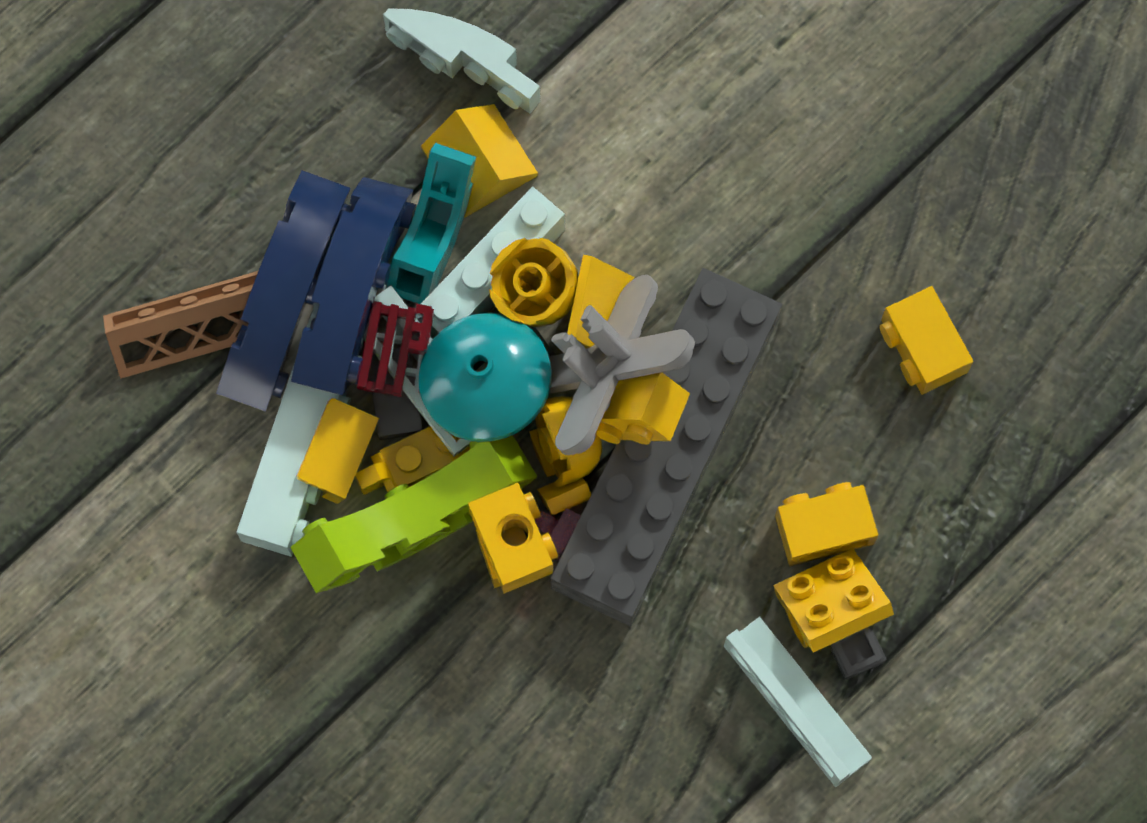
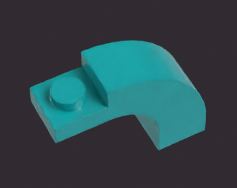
[386,143,476,304]

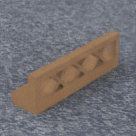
[103,271,258,379]

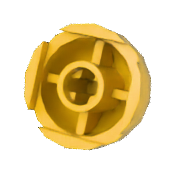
[489,237,579,328]
[529,396,602,487]

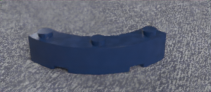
[216,170,351,412]
[291,177,417,395]

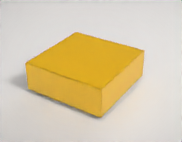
[537,478,591,515]

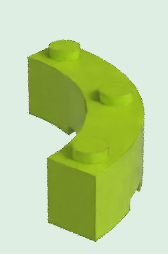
[290,435,537,593]

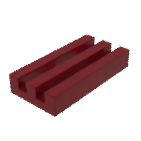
[357,301,416,397]
[408,303,434,355]

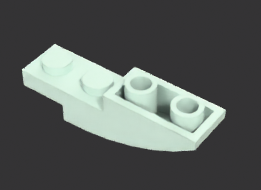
[383,8,540,114]

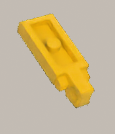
[355,426,470,495]

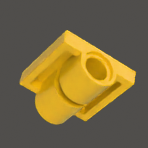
[773,548,894,653]

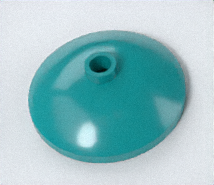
[418,313,552,442]

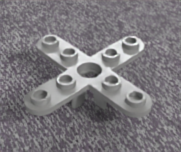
[549,275,695,455]

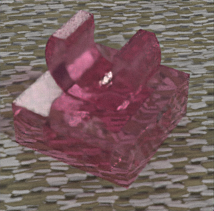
[535,508,581,562]

